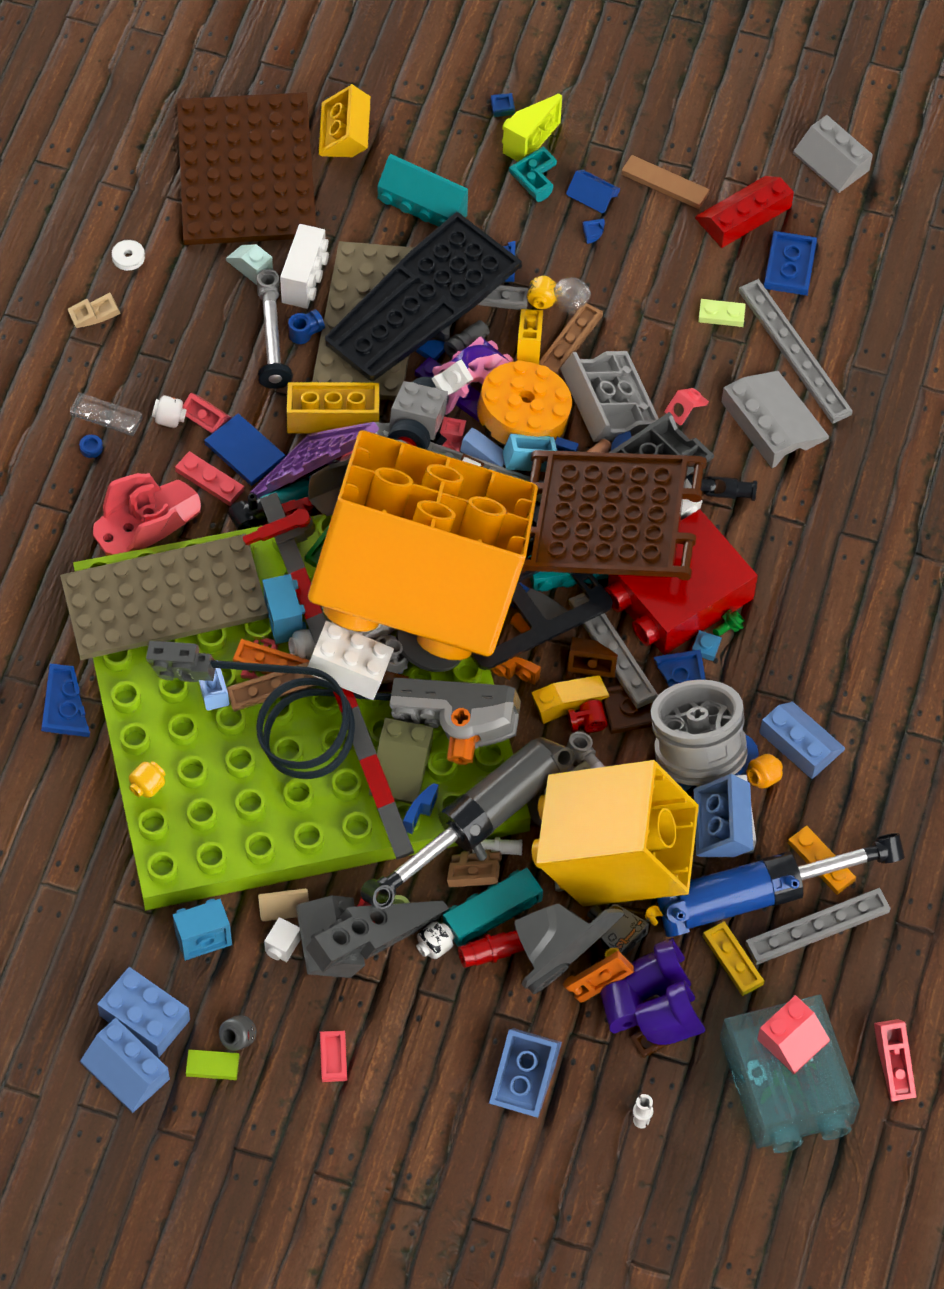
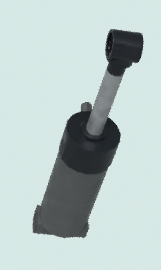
[361,737,575,909]

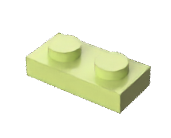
[698,299,745,327]

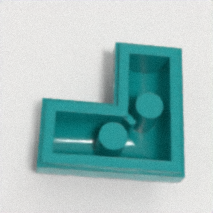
[509,146,557,202]

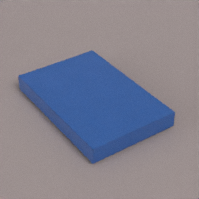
[764,231,817,296]
[204,413,285,486]

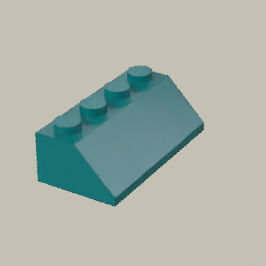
[378,154,468,227]

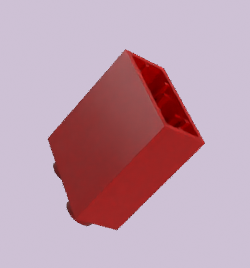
[605,509,758,655]

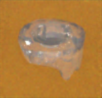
[554,277,591,316]

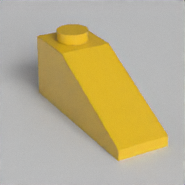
[517,309,543,364]
[531,675,609,724]

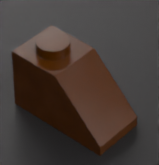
[567,637,618,678]

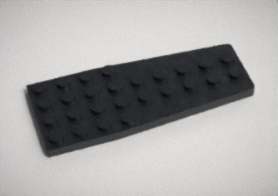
[325,212,522,381]

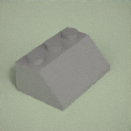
[793,115,873,193]

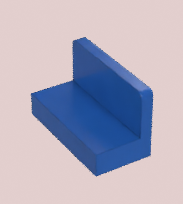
[566,170,620,213]

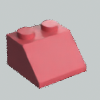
[757,995,830,1074]

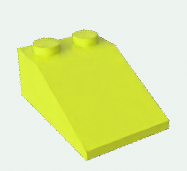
[502,94,562,162]

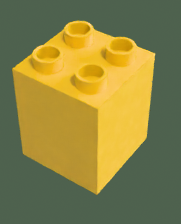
[532,760,699,907]

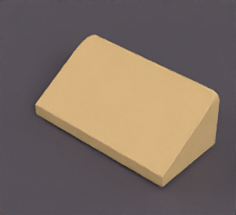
[258,888,309,921]

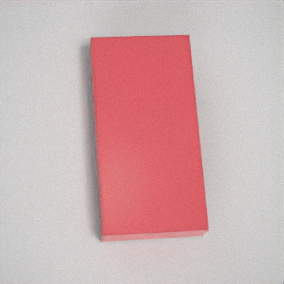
[320,1030,347,1082]

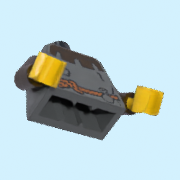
[587,904,663,960]

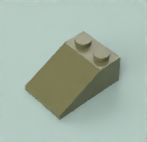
[369,718,433,804]

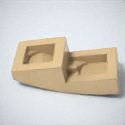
[68,293,121,328]

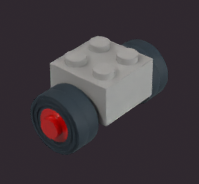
[387,377,448,450]

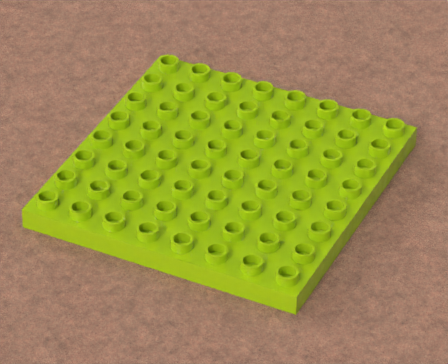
[73,514,531,911]

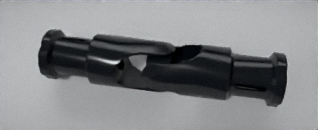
[686,474,757,501]

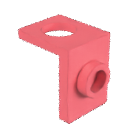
[665,388,709,425]

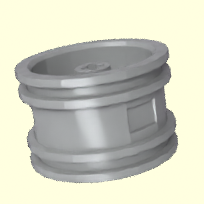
[651,680,748,786]

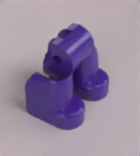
[600,938,705,1045]

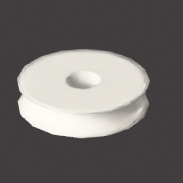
[112,240,145,271]

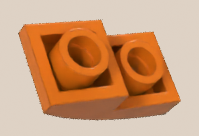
[491,657,541,685]

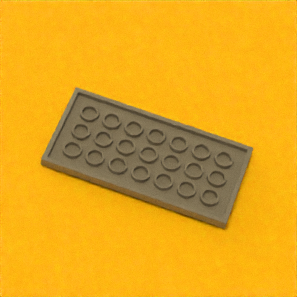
[312,241,414,401]
[60,534,268,660]

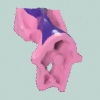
[432,337,513,414]

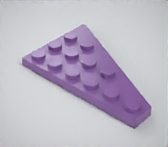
[250,422,380,498]

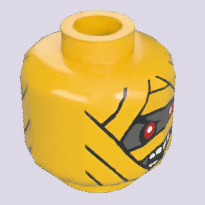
[527,276,558,309]

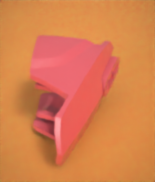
[93,473,201,556]

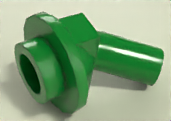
[712,610,744,636]

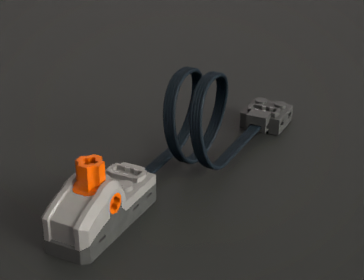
[146,641,521,779]

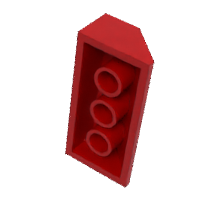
[695,176,794,248]

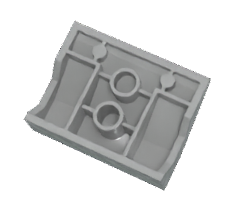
[560,351,659,442]
[721,371,829,468]

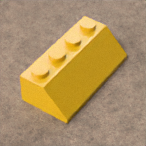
[287,382,379,434]

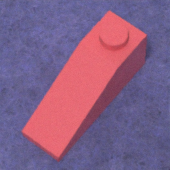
[874,1019,916,1101]

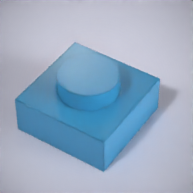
[692,630,722,661]

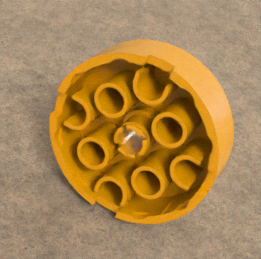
[477,360,572,445]

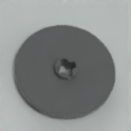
[396,629,462,672]

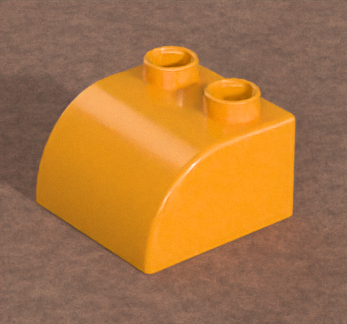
[308,430,538,660]

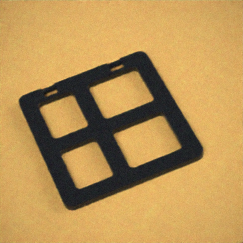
[470,501,613,670]

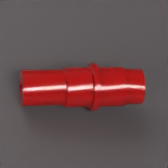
[458,930,525,968]

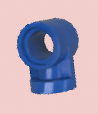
[288,309,325,344]

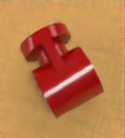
[567,700,608,733]

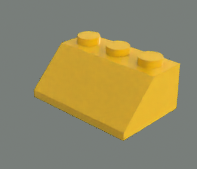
[319,84,371,157]

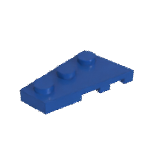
[654,649,706,687]
[41,663,90,737]

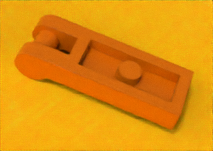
[563,951,634,1003]

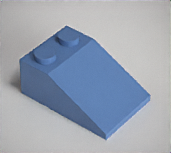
[489,1028,562,1118]

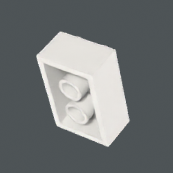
[280,224,329,309]
[307,621,394,700]

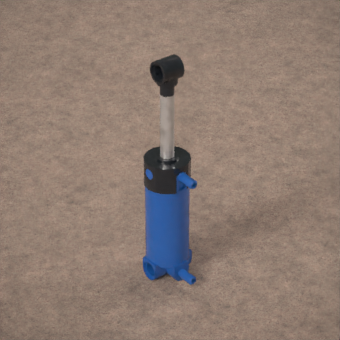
[657,833,905,937]

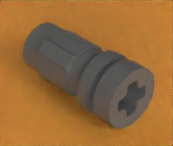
[444,320,490,359]

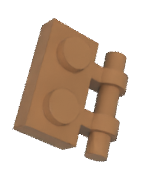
[447,849,502,887]

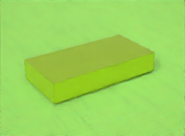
[186,1050,240,1080]

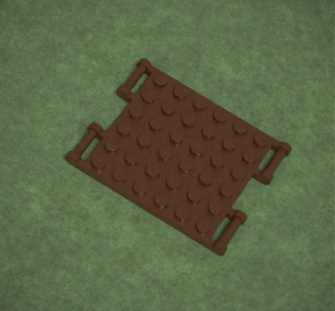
[521,450,707,580]

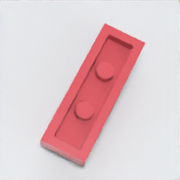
[175,451,244,506]

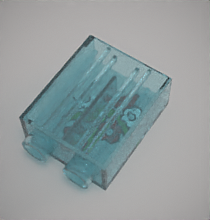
[720,994,860,1153]

